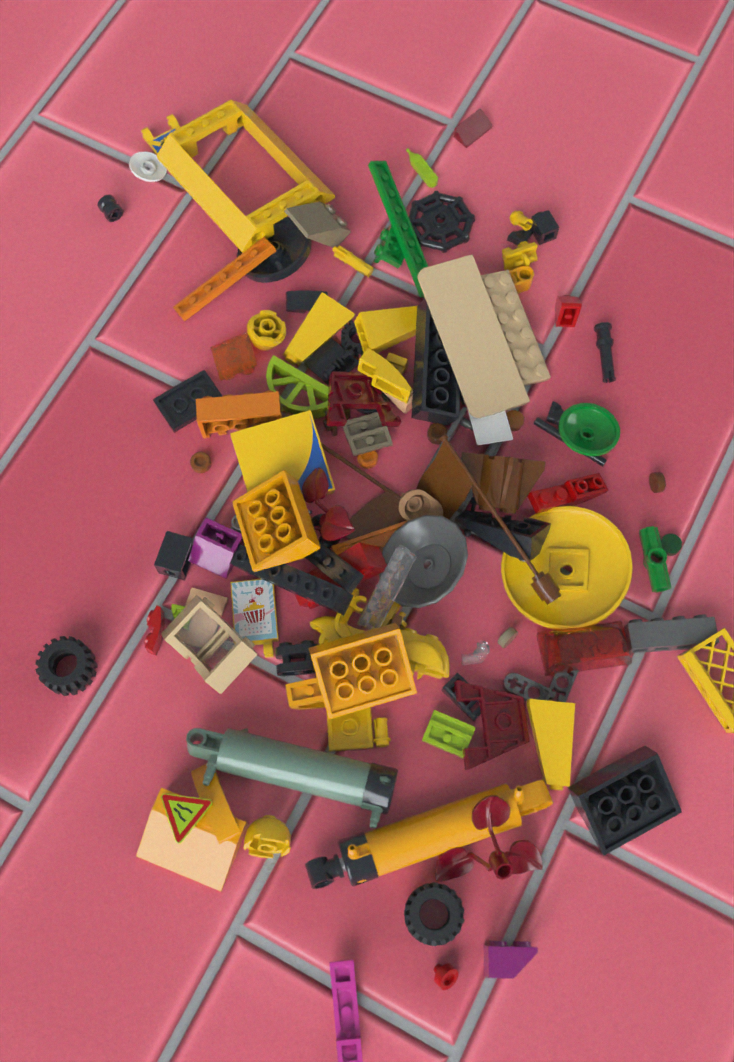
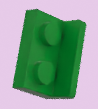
[374,225,404,268]

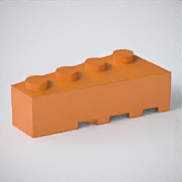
[196,390,282,439]

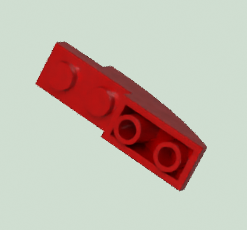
[527,473,609,514]

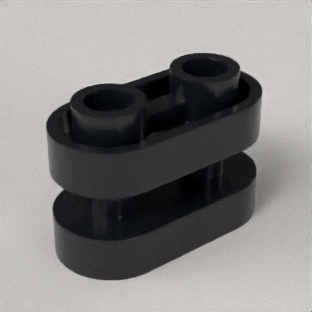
[275,640,318,677]

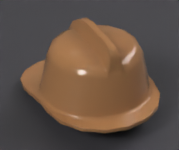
[398,489,443,521]

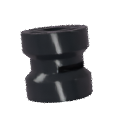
[97,195,124,222]

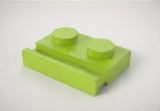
[422,710,476,758]

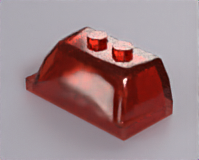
[536,621,632,676]

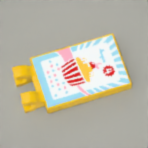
[230,579,279,658]

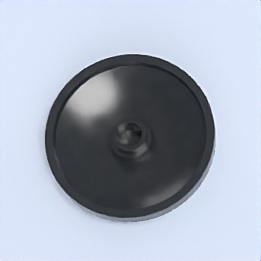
[237,217,312,283]

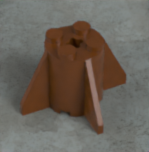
[461,452,545,514]

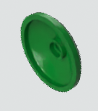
[558,403,620,456]

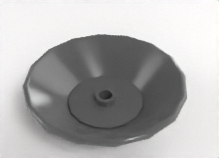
[379,515,468,608]

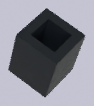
[530,210,559,245]

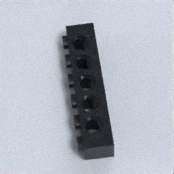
[230,544,353,616]

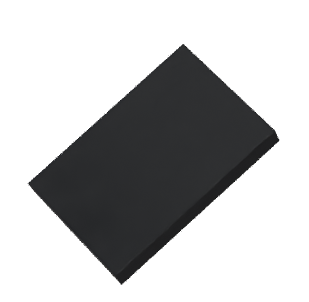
[153,370,222,433]

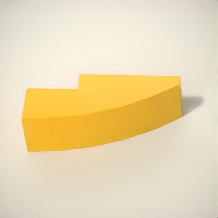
[358,348,412,404]

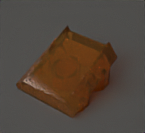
[210,332,257,381]

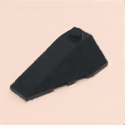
[455,510,551,562]

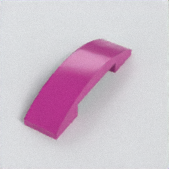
[329,959,363,1062]

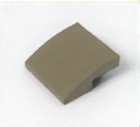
[342,412,393,456]

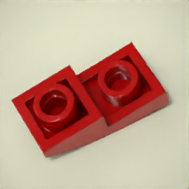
[144,605,165,656]

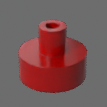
[433,963,459,990]

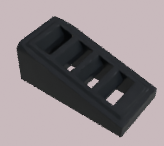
[442,672,481,722]

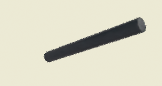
[534,417,607,467]

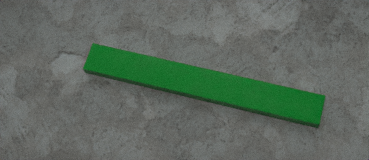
[368,161,428,298]

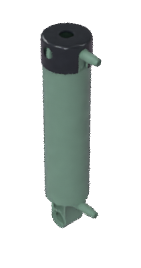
[186,728,398,828]

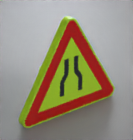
[161,793,212,844]

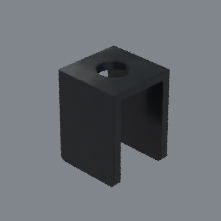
[154,531,193,581]

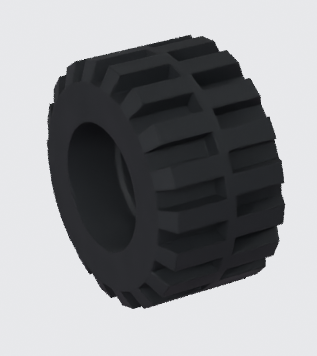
[35,636,97,696]
[404,883,465,946]

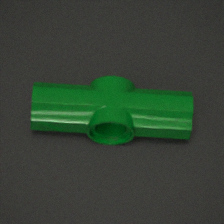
[639,526,672,593]

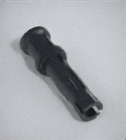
[594,322,616,383]

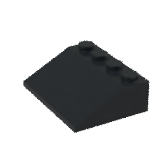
[567,746,682,855]

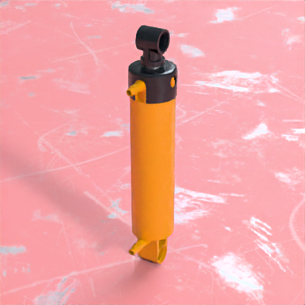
[305,780,553,889]

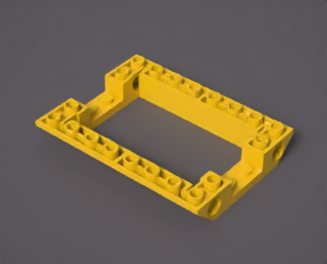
[157,100,335,253]

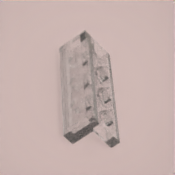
[357,545,417,630]

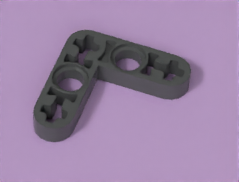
[503,652,581,702]

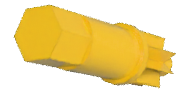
[332,245,374,277]

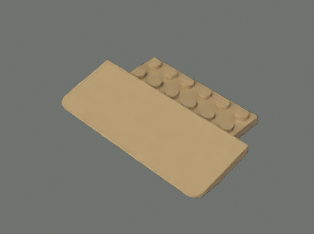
[418,255,551,418]

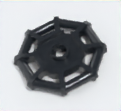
[408,191,476,253]

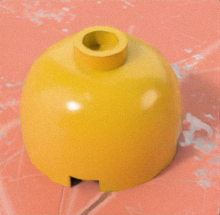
[244,815,291,858]

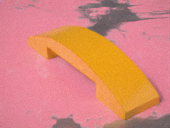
[191,764,241,844]

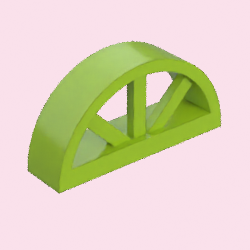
[266,355,329,419]

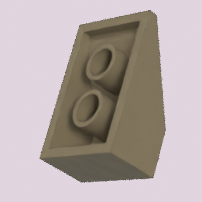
[285,202,351,247]

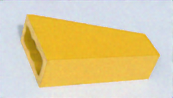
[283,292,355,365]
[354,306,417,353]
[527,699,575,791]

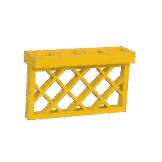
[677,628,734,733]

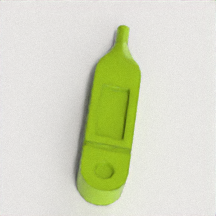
[406,148,438,188]

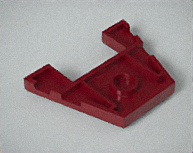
[327,371,402,427]
[454,680,530,770]

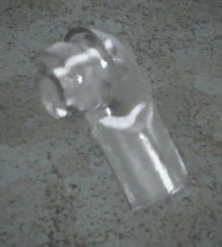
[461,640,490,665]

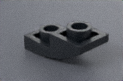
[286,290,328,313]

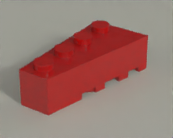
[295,542,389,609]

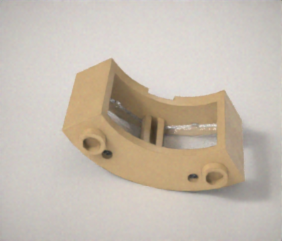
[161,595,257,694]

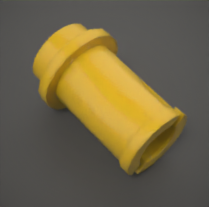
[510,210,533,231]
[373,718,391,747]

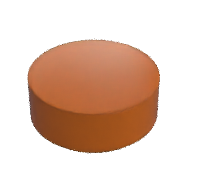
[357,450,378,469]

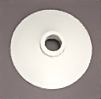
[129,152,167,182]

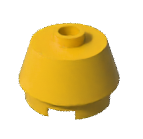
[247,310,286,351]

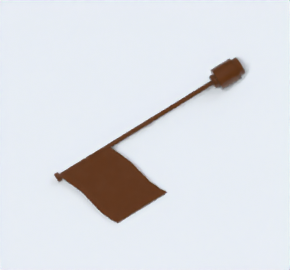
[281,410,406,540]
[417,434,562,605]

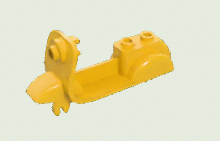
[310,588,450,680]

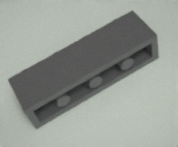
[623,614,719,654]

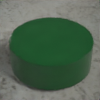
[661,534,682,556]

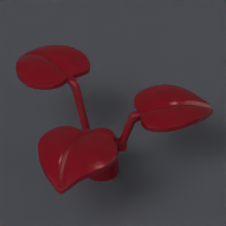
[302,467,355,541]
[435,795,543,881]

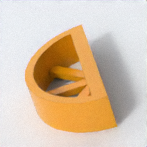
[285,678,325,710]

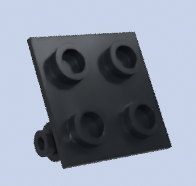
[304,338,359,385]

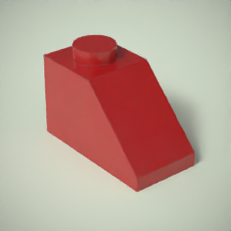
[555,295,582,327]

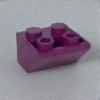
[188,518,245,579]
[484,941,538,979]

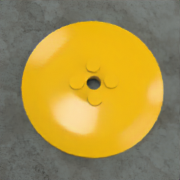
[501,506,632,630]

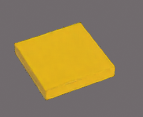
[326,707,374,752]

